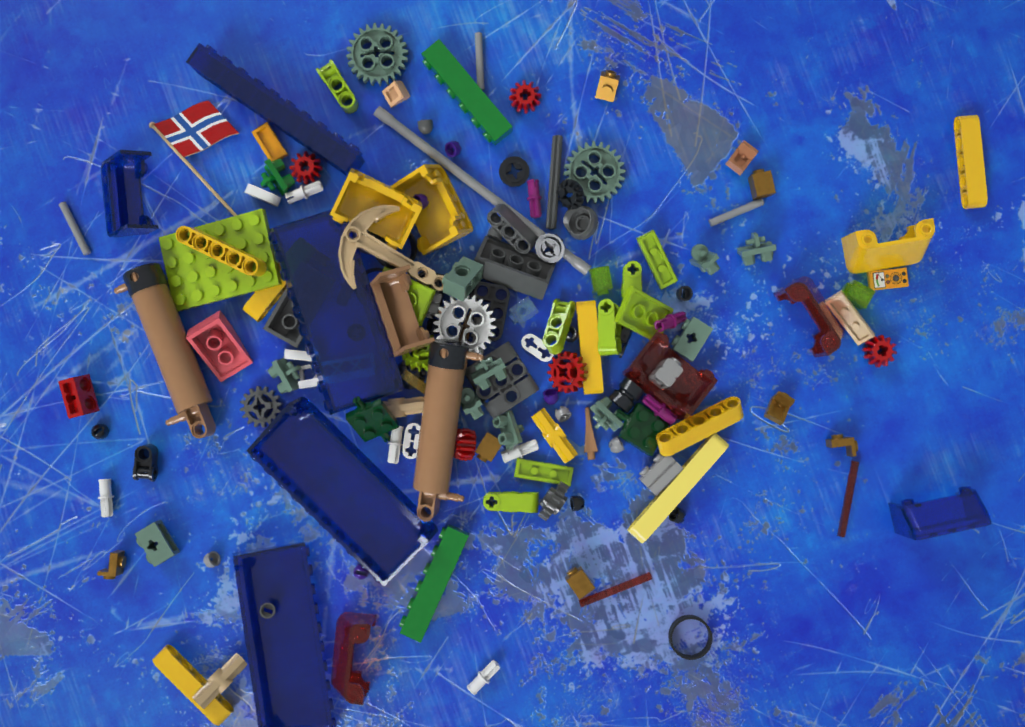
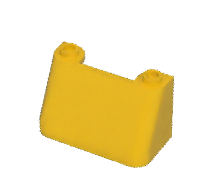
[390,164,473,255]
[330,168,422,250]
[841,218,935,274]

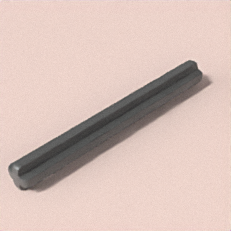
[546,135,563,230]

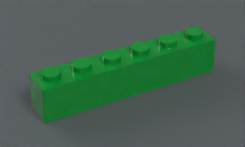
[421,39,513,145]
[399,524,470,643]

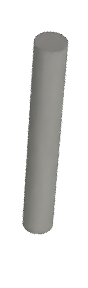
[475,32,485,91]
[708,198,764,227]
[59,202,91,256]

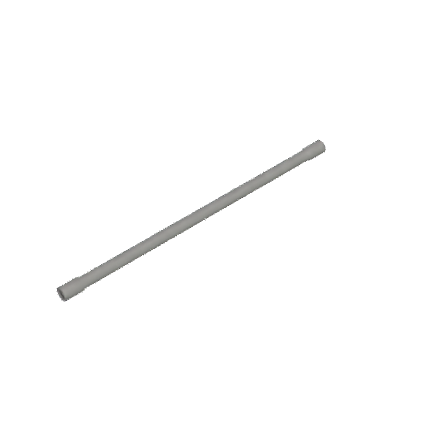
[373,106,592,275]

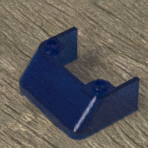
[101,150,159,237]
[888,486,992,540]

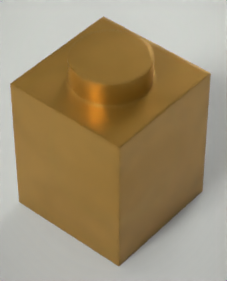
[748,169,776,200]
[475,431,502,463]
[565,566,595,600]

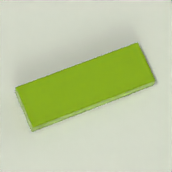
[636,229,678,290]
[514,458,574,487]

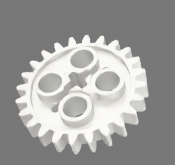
[433,295,497,353]

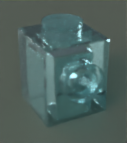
[508,296,539,326]

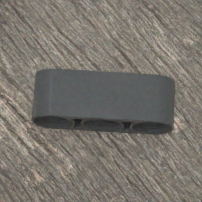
[487,204,537,254]

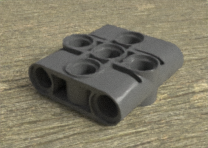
[465,341,540,419]

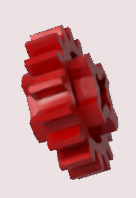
[547,351,588,393]

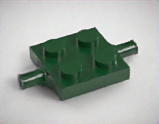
[346,396,399,443]
[615,403,668,456]

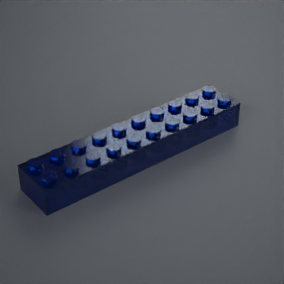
[186,43,365,176]

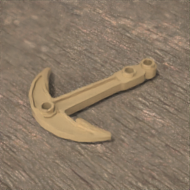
[338,205,444,291]

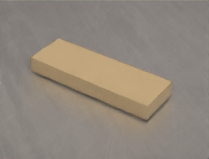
[825,290,875,346]

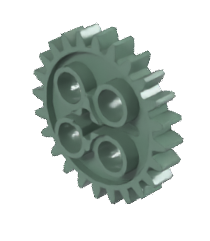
[346,23,409,86]
[563,141,626,204]

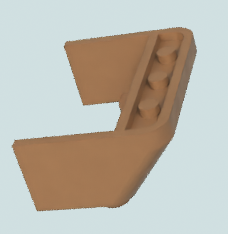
[368,265,435,358]

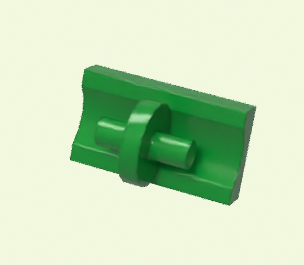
[260,159,295,196]

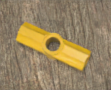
[531,408,578,463]

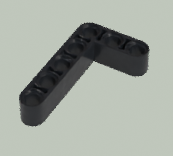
[418,272,510,341]

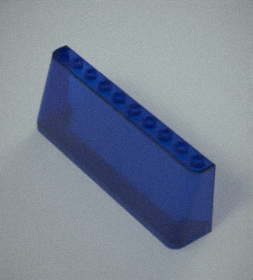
[268,210,404,415]
[246,397,438,586]
[232,542,337,727]

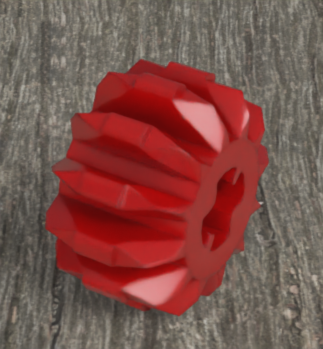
[509,80,541,114]
[289,151,323,185]
[862,335,897,367]
[454,428,476,461]

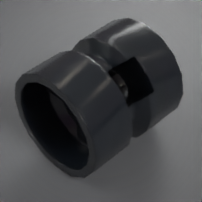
[608,377,645,413]

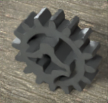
[240,386,283,428]
[538,481,569,521]

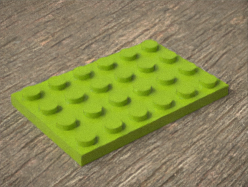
[158,208,282,312]

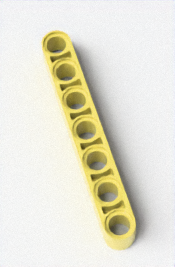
[627,433,729,543]

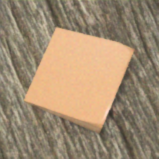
[382,81,411,108]

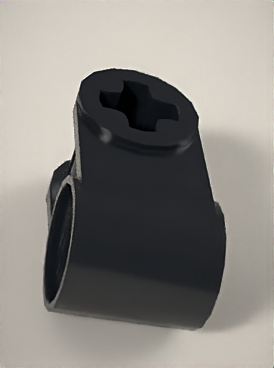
[133,444,158,482]

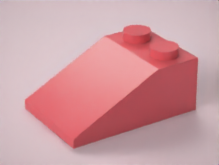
[186,310,253,382]

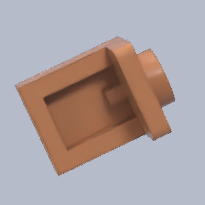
[725,140,759,175]

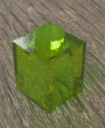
[588,266,613,296]
[842,280,875,310]

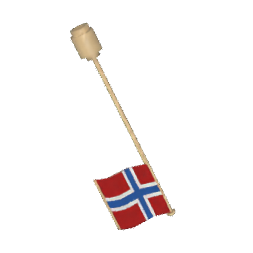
[149,100,239,216]

